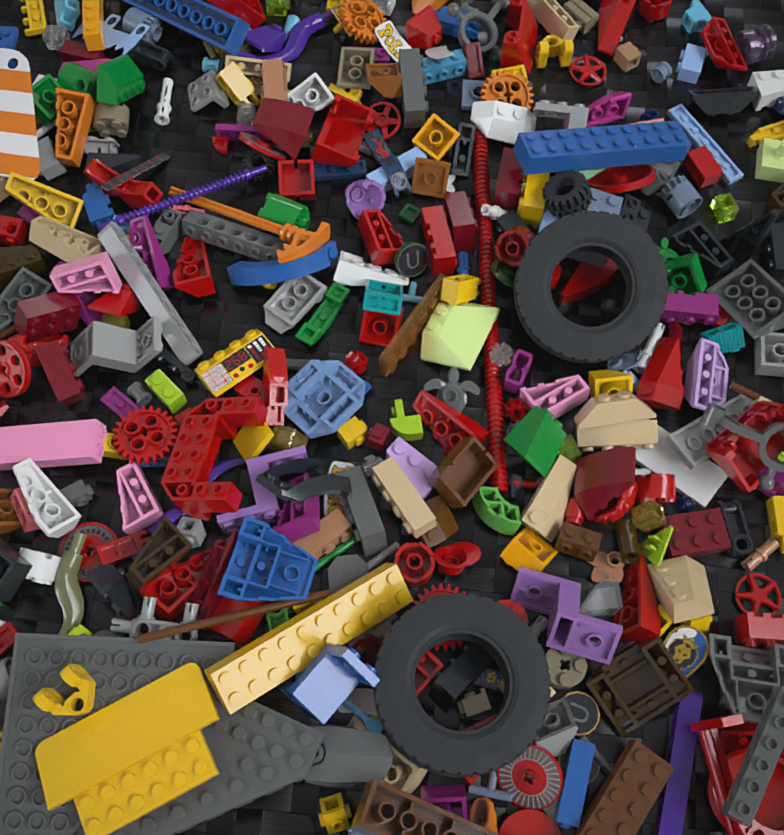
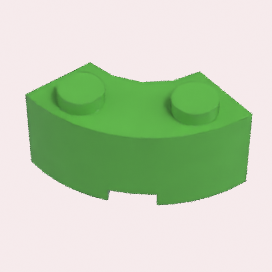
[472,486,521,536]

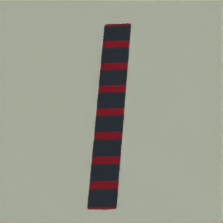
[100,153,170,191]

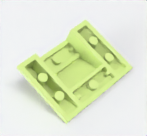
[421,301,500,371]

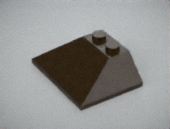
[585,636,695,737]

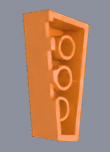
[55,88,96,168]

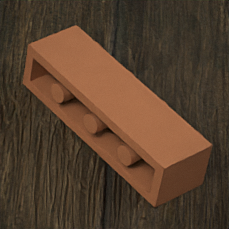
[260,58,289,102]
[292,508,354,560]

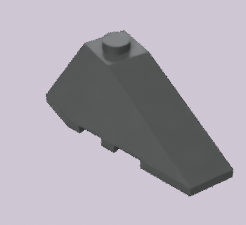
[0,267,53,331]

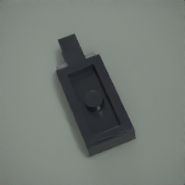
[155,348,197,384]

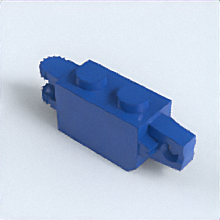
[434,6,482,39]
[82,182,115,232]

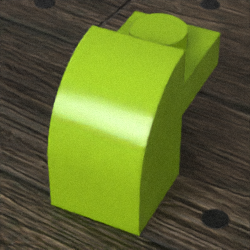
[390,399,423,441]

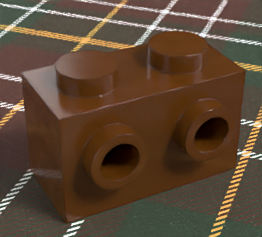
[554,521,602,563]

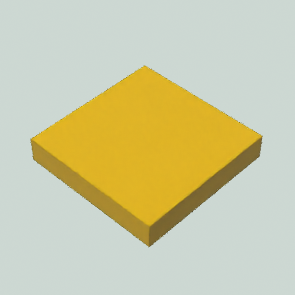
[233,422,274,463]

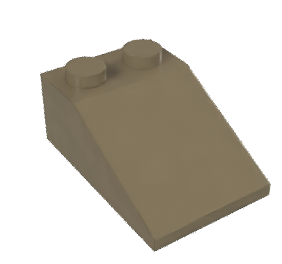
[337,47,375,90]

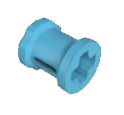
[202,57,223,74]

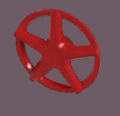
[570,55,607,86]
[366,101,401,140]
[735,573,782,616]

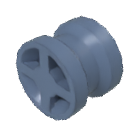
[651,61,672,83]

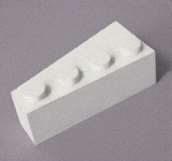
[747,70,784,111]

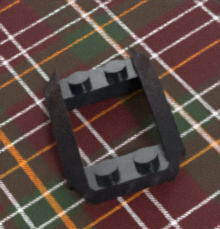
[255,458,352,505]

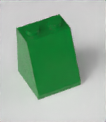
[504,405,567,477]

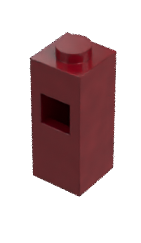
[59,39,106,62]

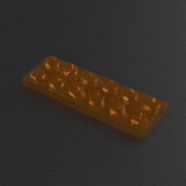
[379,273,446,377]

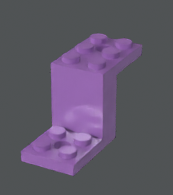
[216,445,308,535]
[509,566,623,665]

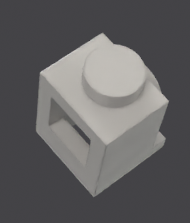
[176,516,207,548]

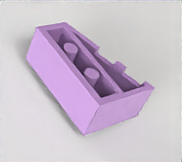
[386,437,438,502]

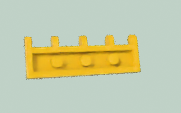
[20,0,48,36]

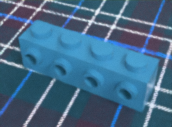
[421,49,467,85]

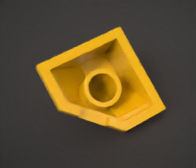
[589,369,633,398]

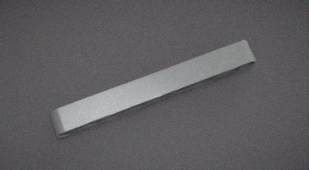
[97,221,203,366]

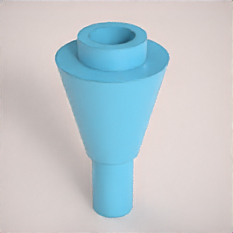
[283,15,300,43]

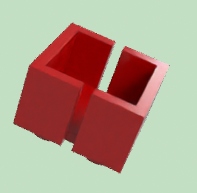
[278,159,316,201]

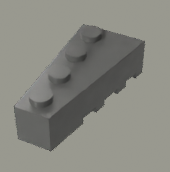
[338,465,388,557]

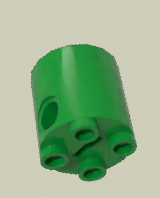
[57,62,98,105]
[258,193,310,231]

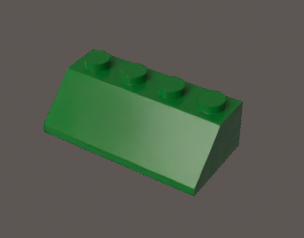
[97,54,145,105]

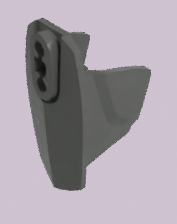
[305,724,393,787]

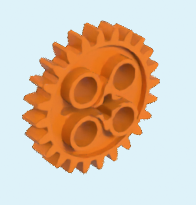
[338,0,387,44]
[479,69,534,110]

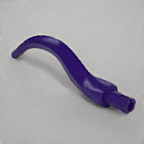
[237,10,336,63]
[148,456,260,534]

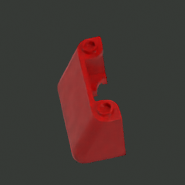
[499,0,538,74]
[310,93,374,167]
[705,400,784,493]

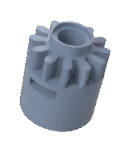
[122,7,163,44]
[659,175,703,219]

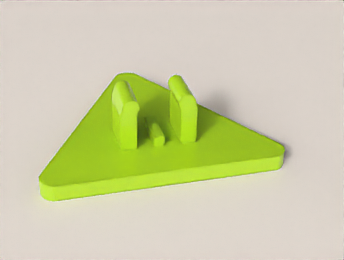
[639,526,674,567]

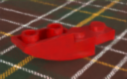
[262,347,288,426]

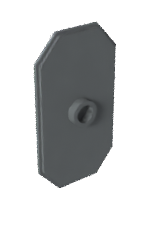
[328,554,369,595]

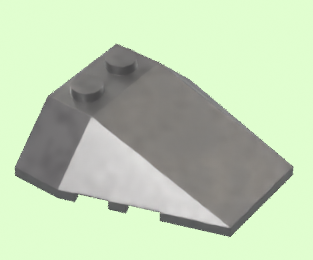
[708,633,784,724]

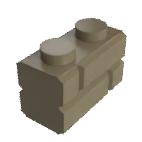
[563,0,599,35]

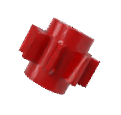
[344,351,368,374]
[504,398,528,422]

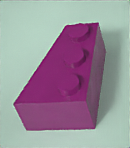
[660,290,719,325]

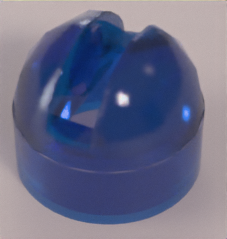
[677,496,696,513]

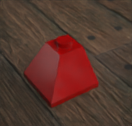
[406,5,442,48]
[87,283,140,317]
[359,308,404,349]

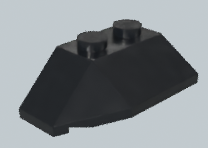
[687,86,760,116]

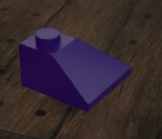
[244,24,287,52]

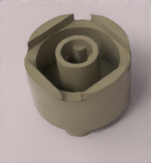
[93,102,130,138]
[544,648,587,689]

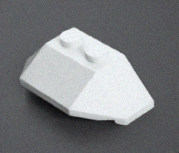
[470,100,537,145]

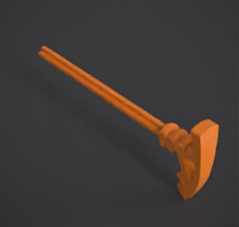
[168,186,330,263]

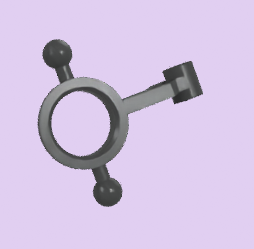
[447,0,510,61]
[700,403,784,491]

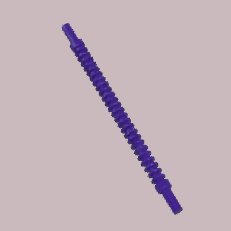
[98,164,267,230]

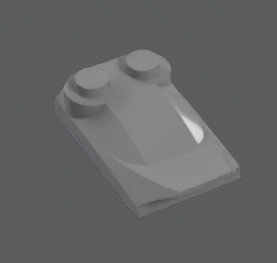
[264,275,327,334]

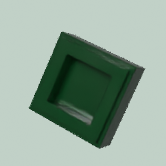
[398,203,421,226]

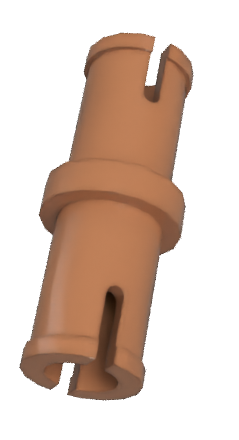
[741,537,780,572]

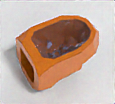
[470,797,498,833]

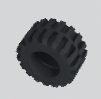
[542,170,592,219]

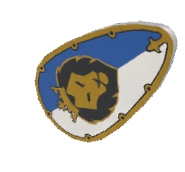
[663,625,709,678]

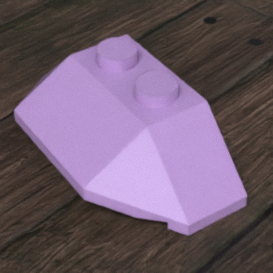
[684,338,729,411]

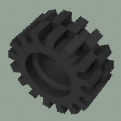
[242,148,275,181]

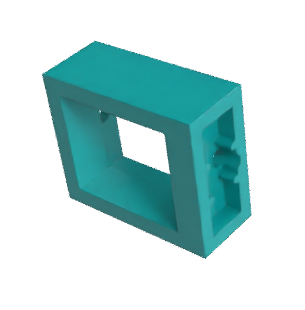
[363,279,403,316]

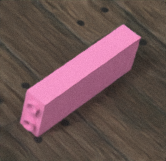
[0,419,107,471]

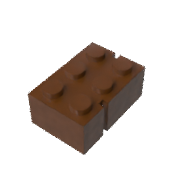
[427,436,499,508]

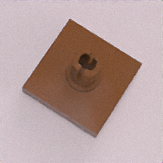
[411,157,451,198]

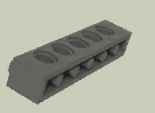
[182,209,289,261]
[720,686,784,827]

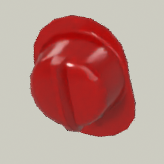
[434,542,481,575]

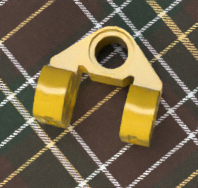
[534,34,574,69]
[33,664,96,715]

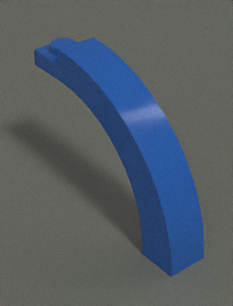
[226,240,339,286]

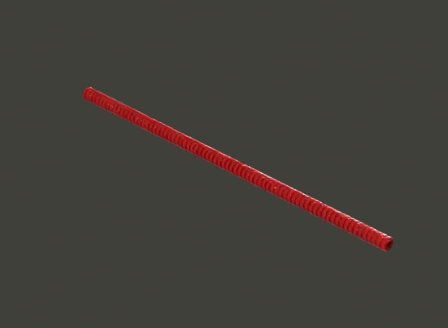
[471,121,508,494]

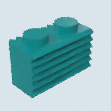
[700,321,745,354]

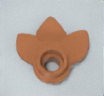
[587,551,625,586]

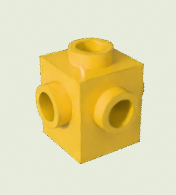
[318,792,352,835]

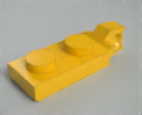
[746,120,784,147]

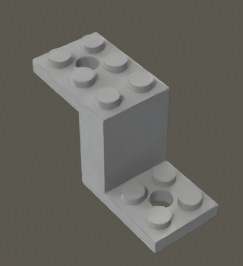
[532,100,589,129]
[69,315,163,377]

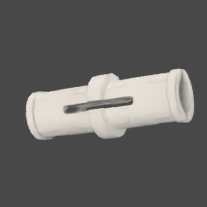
[481,204,509,220]

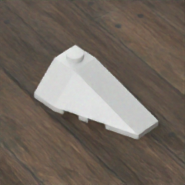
[288,72,334,112]
[333,250,409,286]
[13,458,81,538]

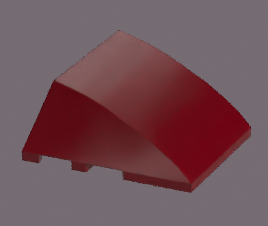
[252,98,315,162]
[574,446,636,521]

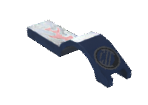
[363,129,412,198]

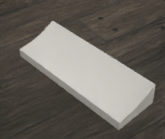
[635,419,728,509]

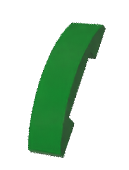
[295,282,350,346]

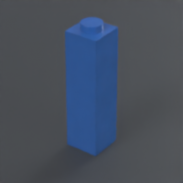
[554,738,596,830]

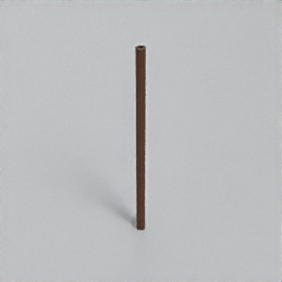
[137,589,331,644]

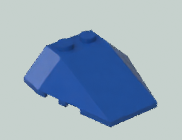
[217,516,318,601]

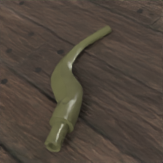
[54,532,87,635]

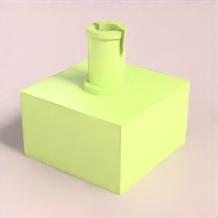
[755,138,784,183]

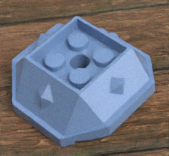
[284,360,366,439]

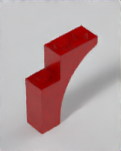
[83,158,163,208]

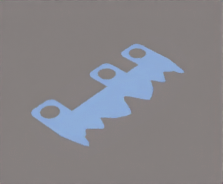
[73,14,150,55]

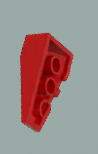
[597,0,636,56]
[173,237,216,297]
[636,337,684,410]
[412,390,489,456]
[139,547,212,622]
[613,553,661,641]

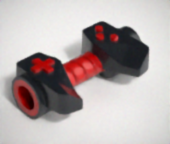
[508,474,545,499]

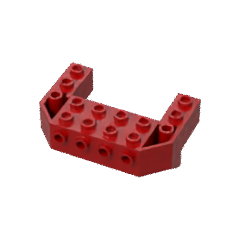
[161,396,268,521]

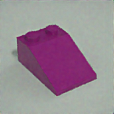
[421,784,467,820]

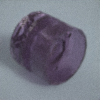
[733,24,777,66]

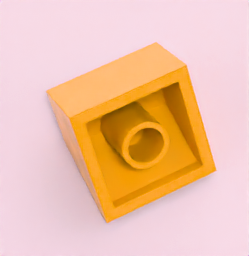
[412,113,460,161]
[500,527,558,572]

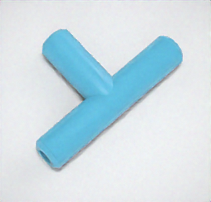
[403,282,429,305]

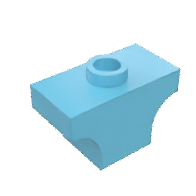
[54,0,80,32]
[681,0,712,34]

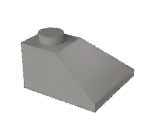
[535,697,578,757]

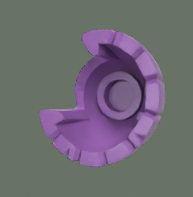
[345,179,386,220]

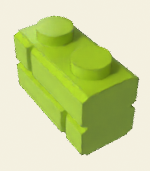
[145,369,188,414]

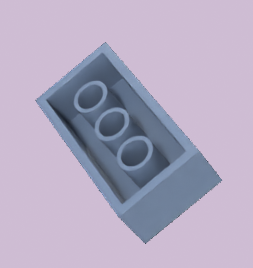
[568,187,624,268]

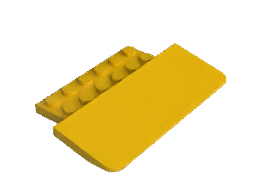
[35,663,220,835]

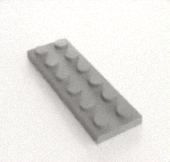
[666,394,754,470]

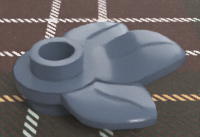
[607,349,641,372]

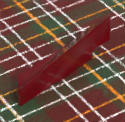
[190,530,239,634]

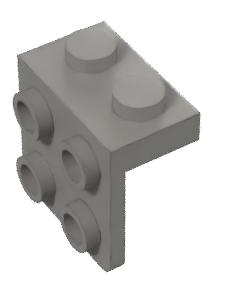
[188,70,229,112]

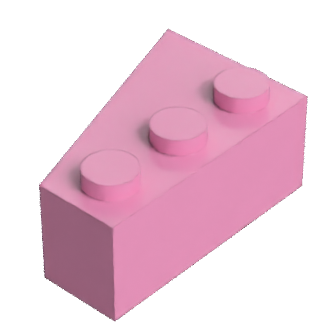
[49,251,123,294]
[519,374,590,420]
[116,462,165,535]

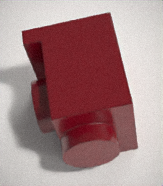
[365,422,391,453]

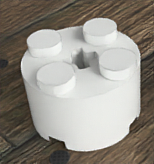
[19,547,61,585]

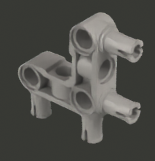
[110,596,199,641]

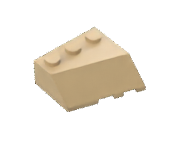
[647,555,714,624]

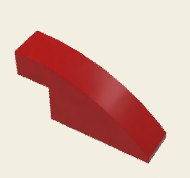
[558,259,620,305]

